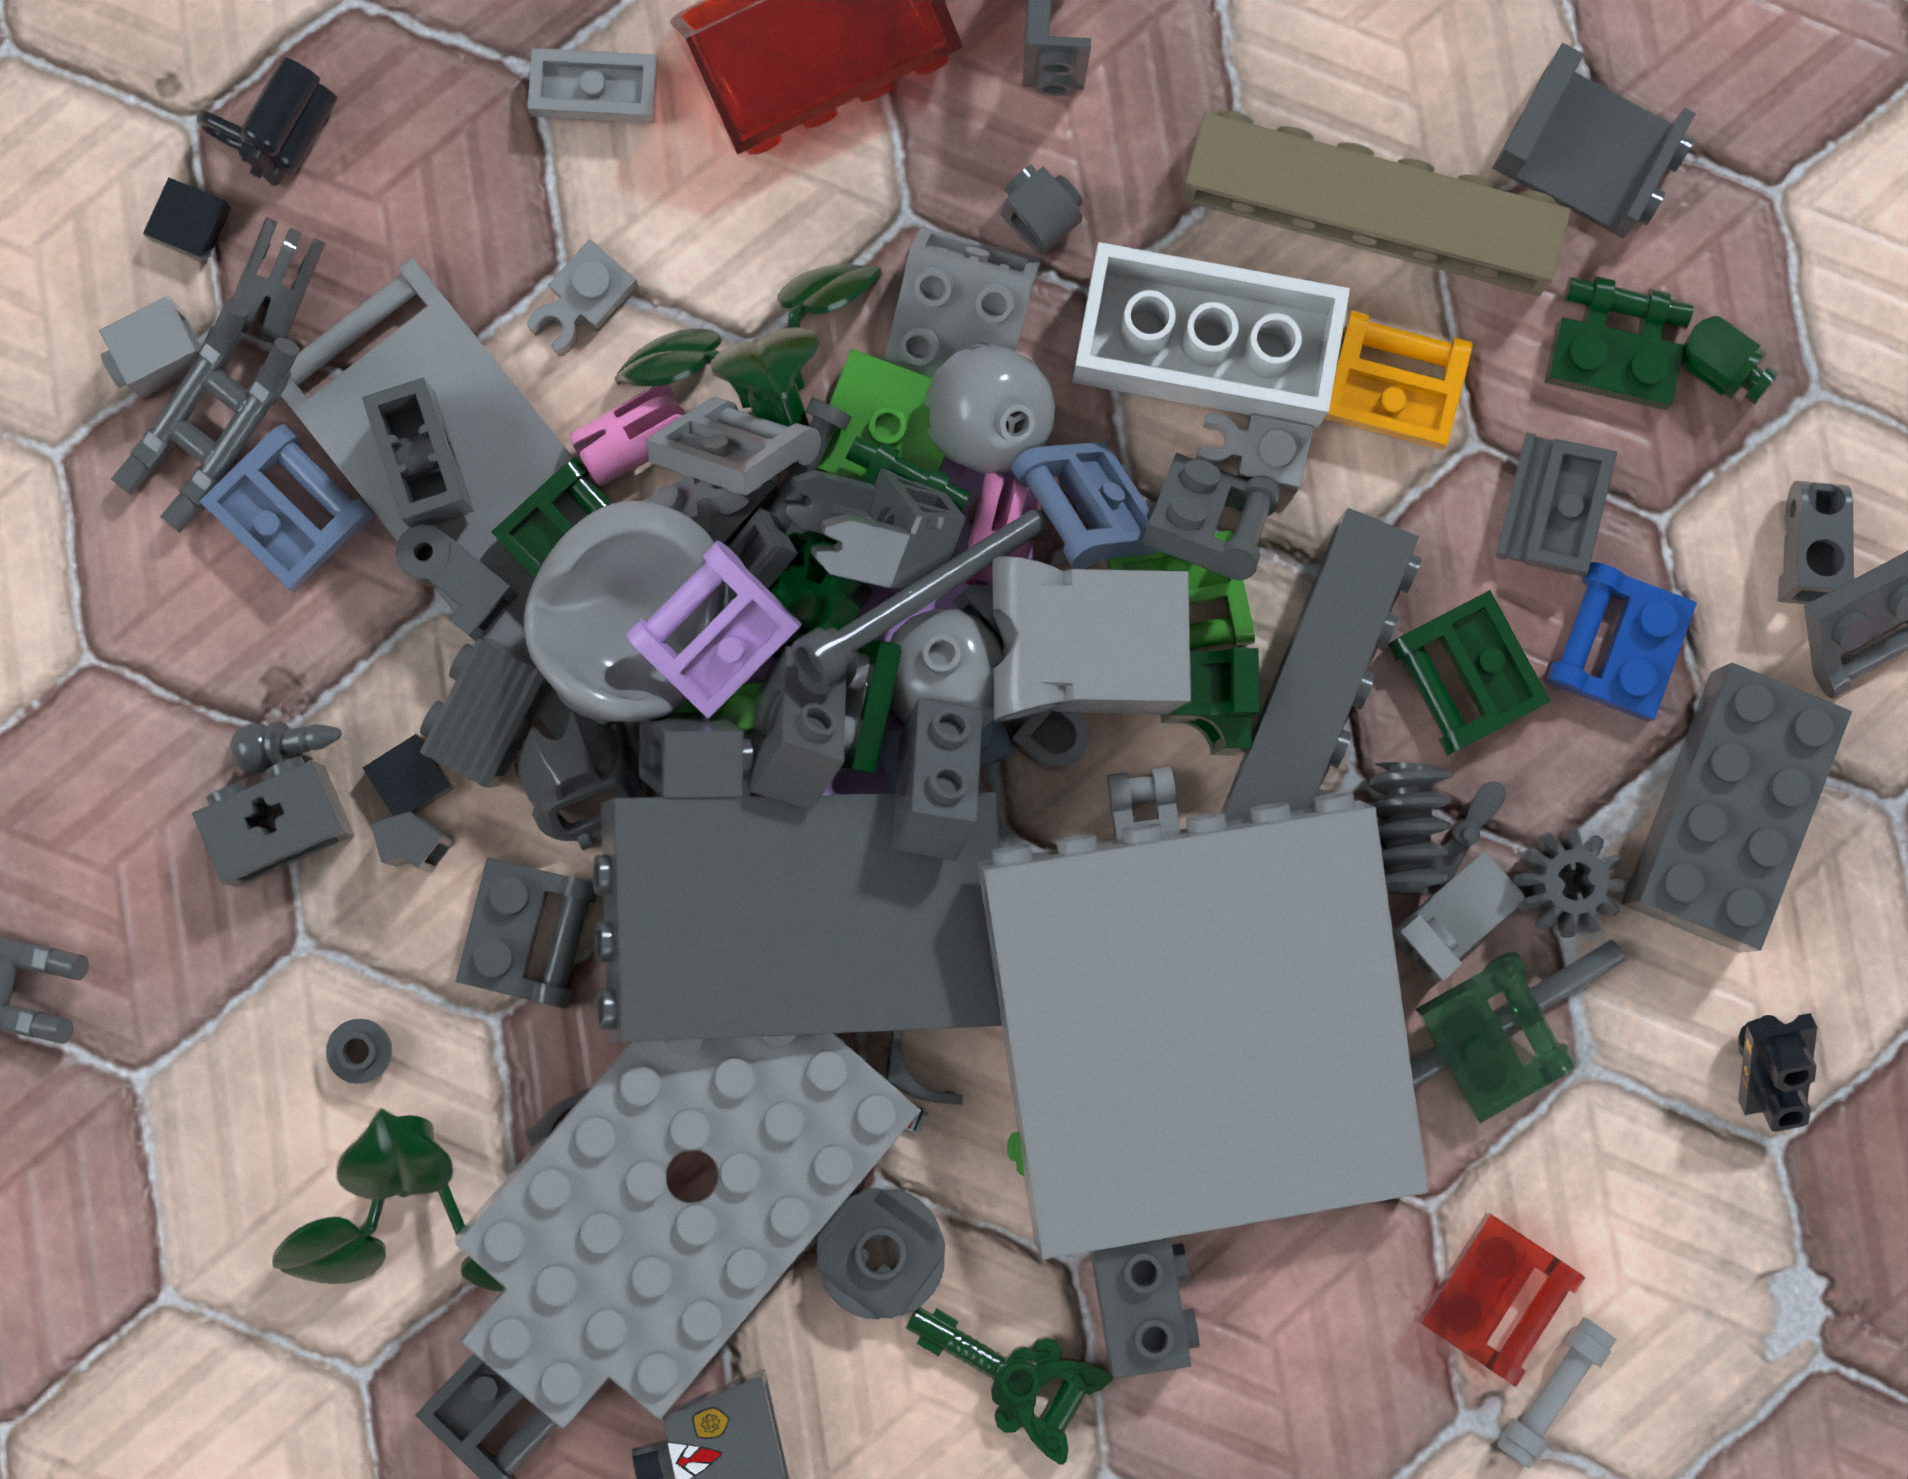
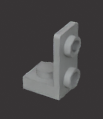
[1392,853,1525,982]

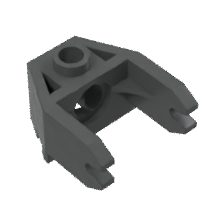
[781,468,966,589]

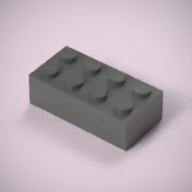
[1621,663,1852,953]

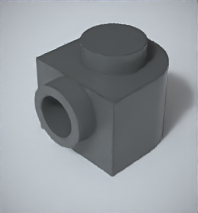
[1001,165,1083,255]
[1010,710,1090,771]

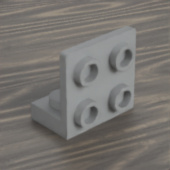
[884,227,1041,378]

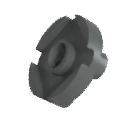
[817,1187,945,1319]

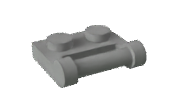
[646,397,821,495]

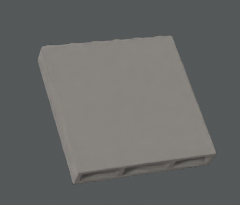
[977,792,1428,1260]

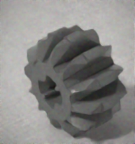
[1513,828,1627,938]

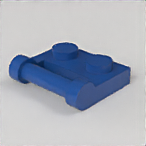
[1546,562,1697,722]

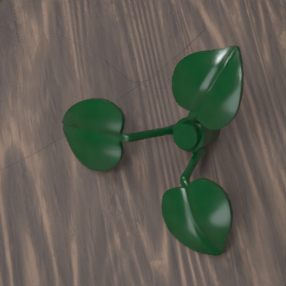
[614,264,883,427]
[272,1108,505,1292]

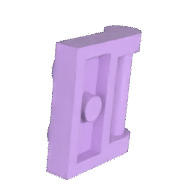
[626,541,802,719]

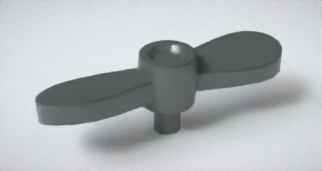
[1430,781,1506,885]

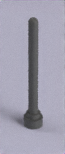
[792,509,1048,688]

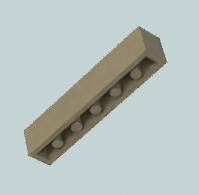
[1180,110,1571,297]

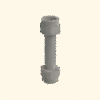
[1497,1317,1617,1469]

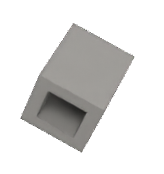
[99,295,201,399]

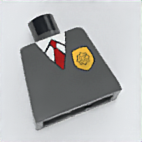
[632,1369,790,1479]

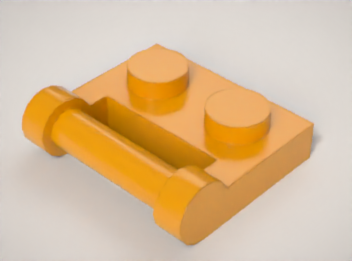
[1324,310,1472,450]

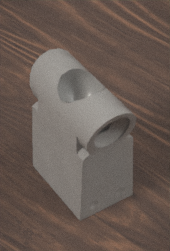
[993,556,1191,722]

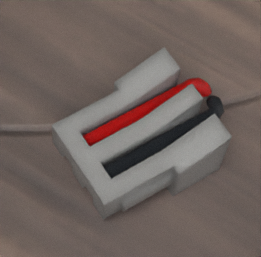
[905,1107,928,1135]

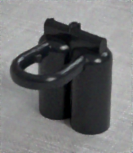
[196,56,338,186]

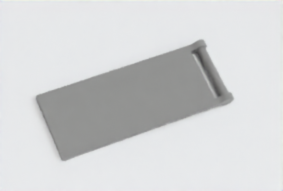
[281,257,609,740]

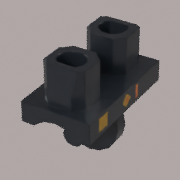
[1738,1013,1818,1132]

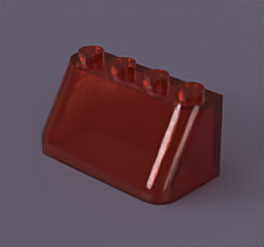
[670,0,963,155]

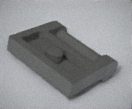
[1141,453,1281,580]
[1804,551,1908,698]
[455,857,597,1009]
[415,1353,593,1479]

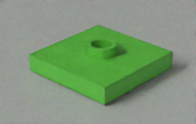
[817,348,945,481]

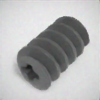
[1369,762,1453,896]

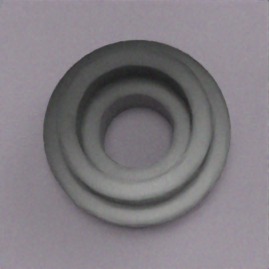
[326,1019,392,1084]

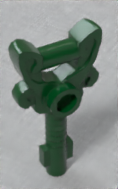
[905,1307,1112,1465]

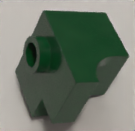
[1161,648,1260,756]

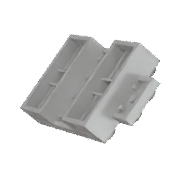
[454,1033,921,1430]

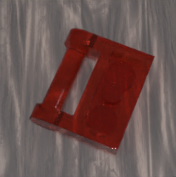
[1417,1212,1586,1387]

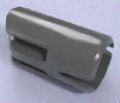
[232,217,325,344]

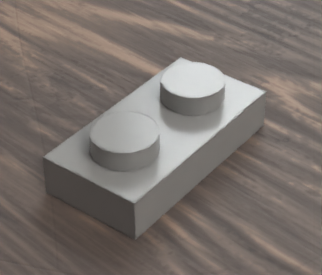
[527,48,659,123]

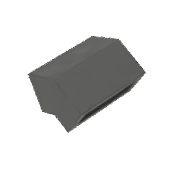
[370,812,455,873]

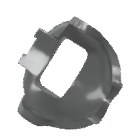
[514,711,642,851]

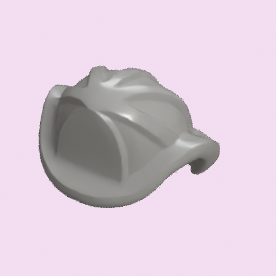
[524,501,728,722]

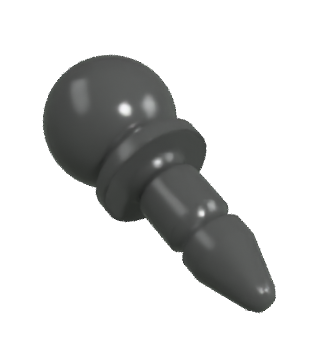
[230,722,342,774]

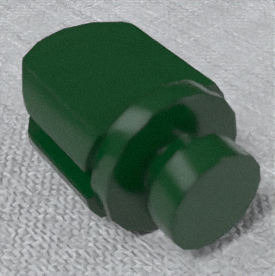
[1681,316,1779,404]

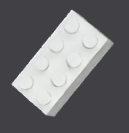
[1072,242,1350,428]

